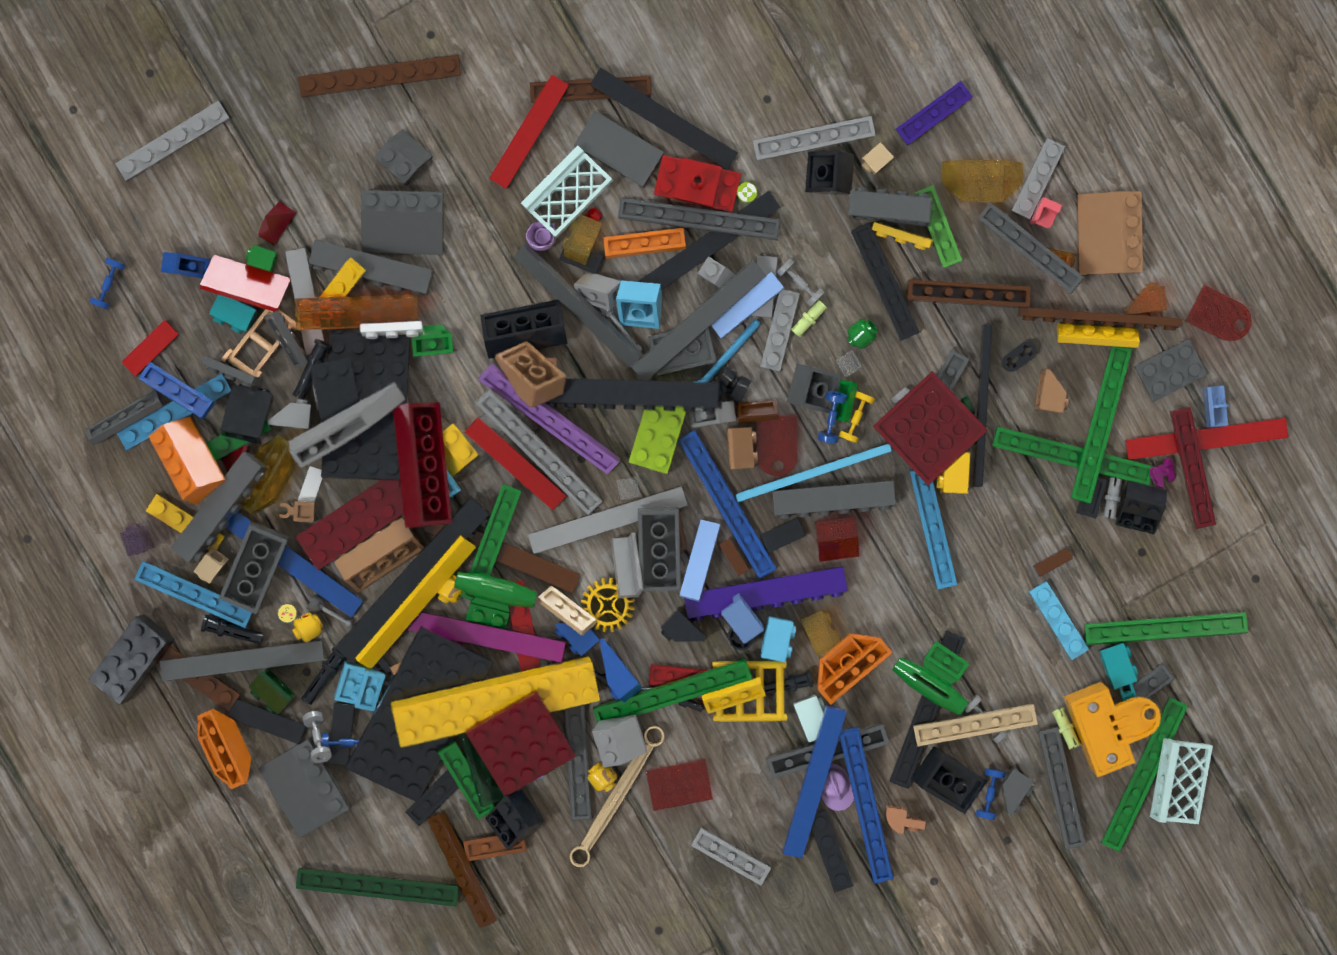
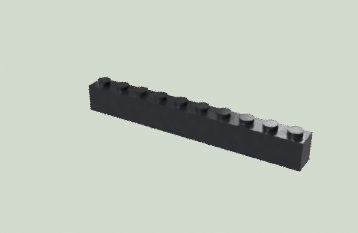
[545,378,723,413]
[335,496,489,664]

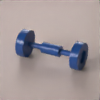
[89,258,126,310]
[818,391,847,444]
[322,733,359,747]
[975,768,1006,820]

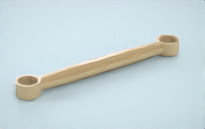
[570,725,664,867]

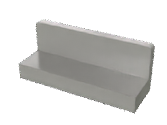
[611,532,643,598]

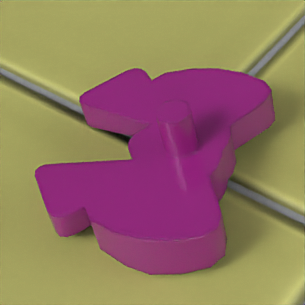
[1149,458,1176,488]

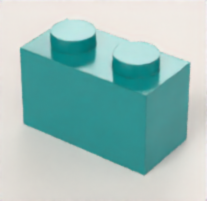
[209,295,259,334]

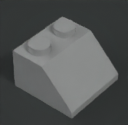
[592,715,647,767]

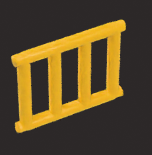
[712,661,788,722]

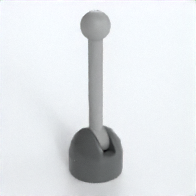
[307,594,353,627]

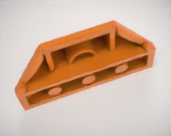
[817,633,893,705]
[197,708,252,789]

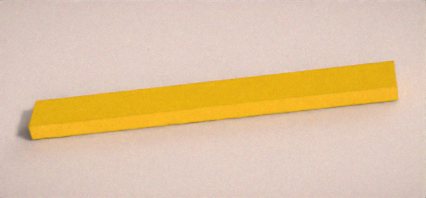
[356,536,476,669]

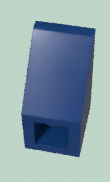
[555,622,600,656]

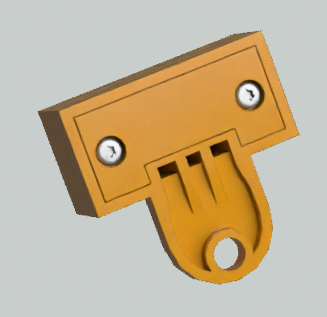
[1063,682,1161,777]

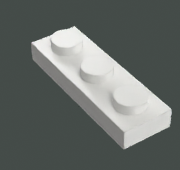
[360,321,423,339]

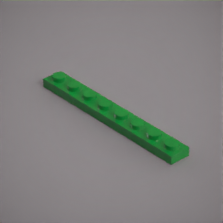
[1070,346,1132,504]
[992,427,1154,486]
[1084,612,1248,645]
[593,659,752,722]
[1100,697,1188,852]

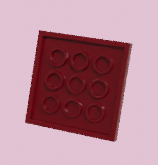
[873,371,988,485]
[465,690,576,796]

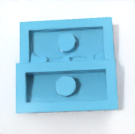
[334,661,385,712]

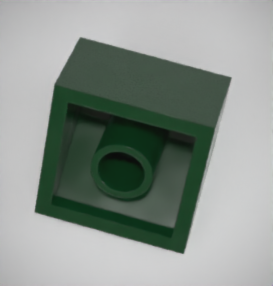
[249,668,297,715]

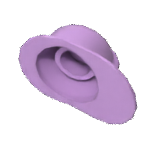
[821,764,854,811]

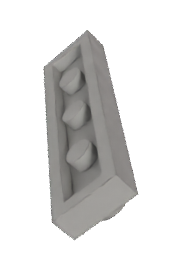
[1011,138,1065,220]
[760,289,800,372]
[691,828,771,886]

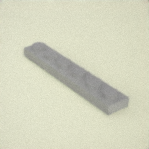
[115,101,230,182]
[753,116,876,161]

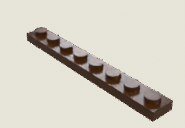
[298,55,461,98]
[1018,307,1182,331]

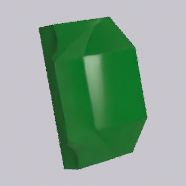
[411,324,454,357]

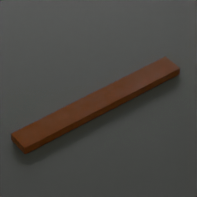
[424,524,581,593]

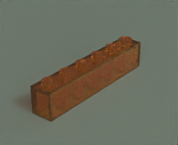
[295,294,418,330]

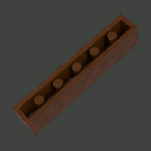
[906,279,1031,308]

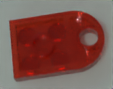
[1185,285,1252,341]
[756,416,797,476]

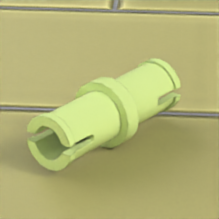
[791,300,827,338]
[1052,708,1081,750]

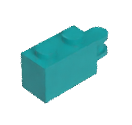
[1098,643,1139,702]

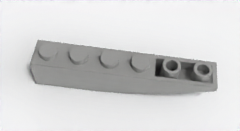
[289,382,405,468]

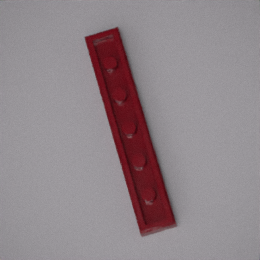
[1170,407,1216,529]

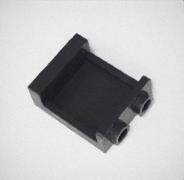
[220,384,273,444]

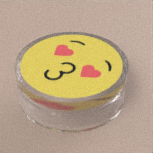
[277,603,298,623]

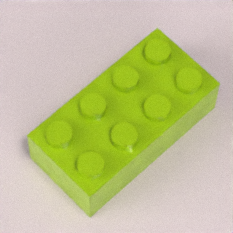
[629,407,686,474]

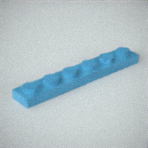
[117,374,231,451]
[909,471,957,590]
[134,561,253,628]

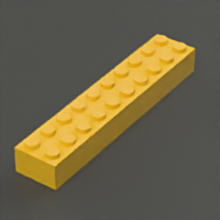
[391,656,600,747]

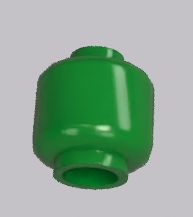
[847,319,878,349]

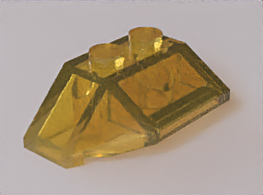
[942,160,1023,202]
[241,435,296,515]

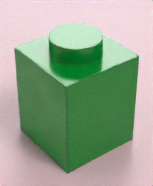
[245,245,279,273]

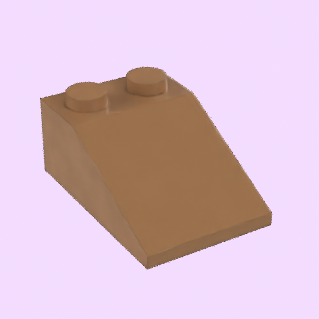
[495,341,566,408]

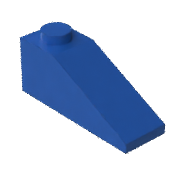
[599,638,643,703]

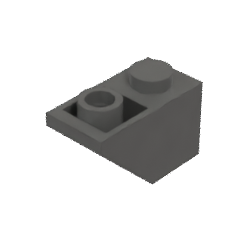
[1000,767,1034,815]

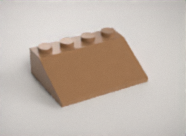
[1077,191,1143,275]

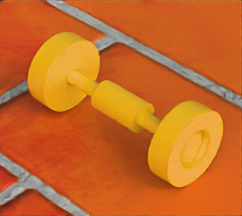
[839,391,875,444]

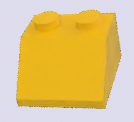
[443,423,480,477]
[936,453,970,494]

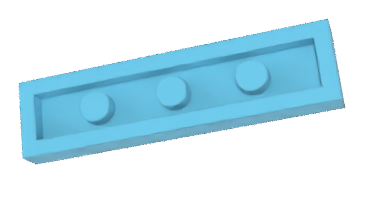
[1028,581,1089,660]

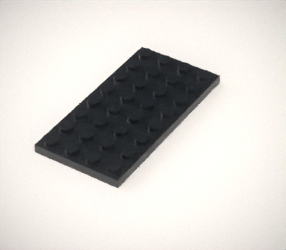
[321,318,411,481]
[345,626,493,802]

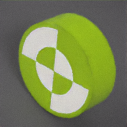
[737,182,757,203]

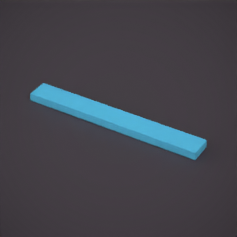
[735,444,892,502]

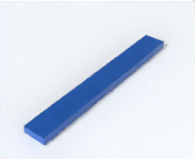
[678,430,777,579]
[226,512,363,618]
[782,706,846,858]
[839,727,894,884]

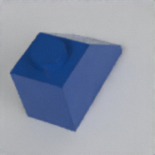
[161,252,211,279]

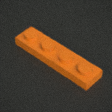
[603,228,686,259]

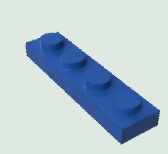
[138,362,215,420]

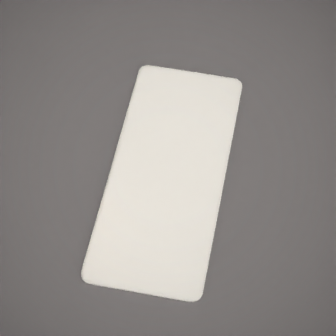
[298,466,322,502]

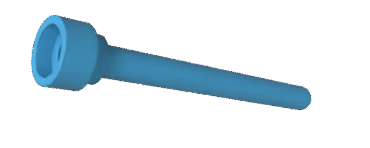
[694,319,760,383]

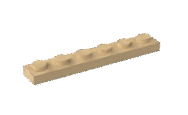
[913,704,1038,747]

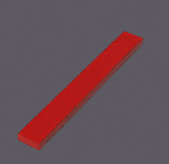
[1125,418,1289,460]

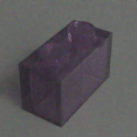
[120,523,155,556]

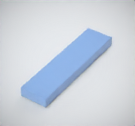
[711,272,784,338]
[680,520,720,602]

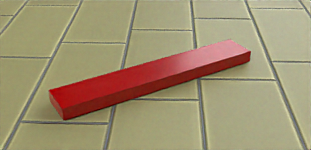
[489,75,569,189]
[464,417,566,510]

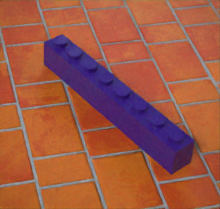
[684,566,847,621]

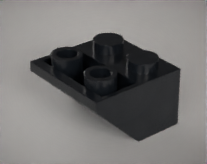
[1115,481,1167,534]
[485,790,544,850]

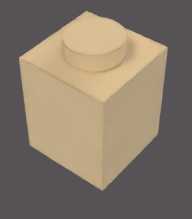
[861,142,894,175]
[193,547,229,584]

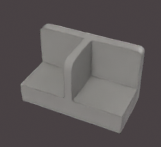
[574,272,620,311]

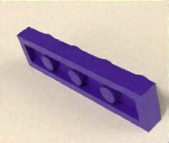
[895,81,973,146]

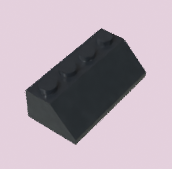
[480,300,568,359]

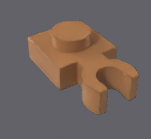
[279,501,316,523]

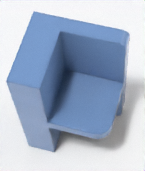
[1203,386,1229,428]
[721,593,764,643]

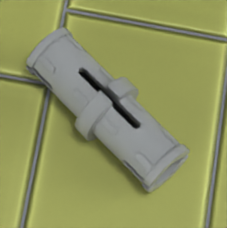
[1103,477,1122,520]

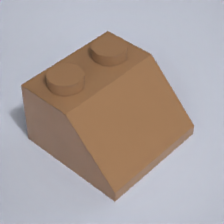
[1034,369,1069,414]
[727,427,758,469]

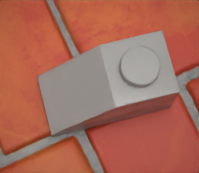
[697,256,735,289]
[268,399,313,429]
[689,401,736,428]

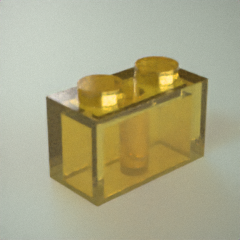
[562,214,602,265]
[800,609,841,657]

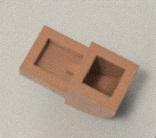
[885,805,926,834]

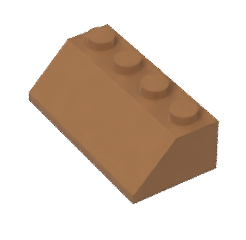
[334,518,424,593]

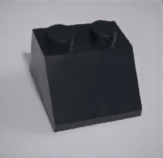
[805,151,854,195]
[661,608,707,642]

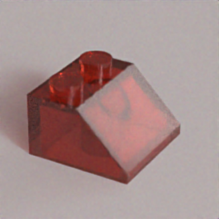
[814,517,860,562]

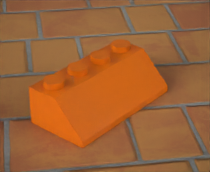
[148,417,226,504]

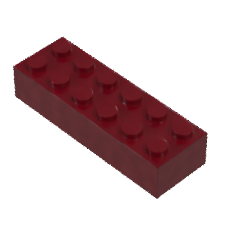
[393,402,452,528]
[296,480,404,570]

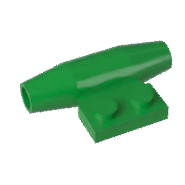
[454,572,537,629]
[892,641,970,715]

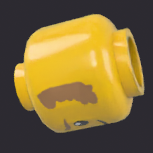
[437,574,463,604]
[587,761,617,792]

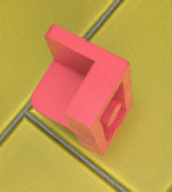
[1029,197,1062,228]

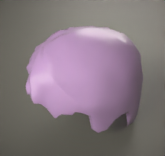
[526,221,556,251]

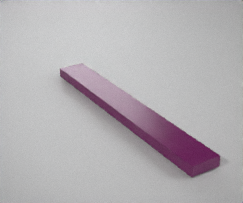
[405,612,566,663]

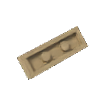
[538,586,596,635]

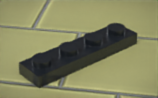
[812,809,853,893]

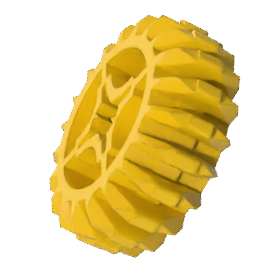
[581,578,635,632]

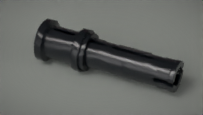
[292,339,332,400]
[201,614,264,645]
[301,647,347,705]
[764,670,814,695]

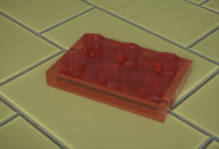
[646,759,713,811]

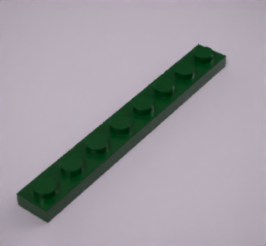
[296,868,459,907]

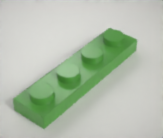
[915,185,962,268]

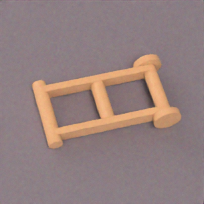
[221,309,300,386]

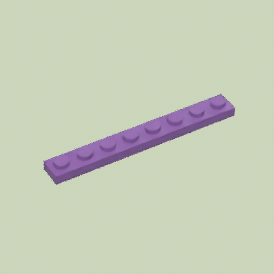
[478,363,620,474]

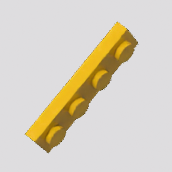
[1057,323,1140,348]
[146,494,226,551]

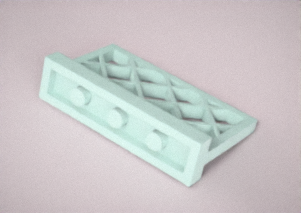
[521,145,613,238]
[1150,738,1213,824]

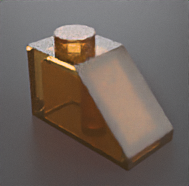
[1123,283,1167,315]

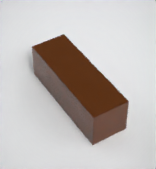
[719,538,749,577]
[1033,547,1073,577]

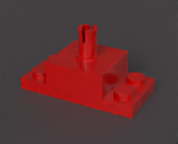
[654,155,741,213]

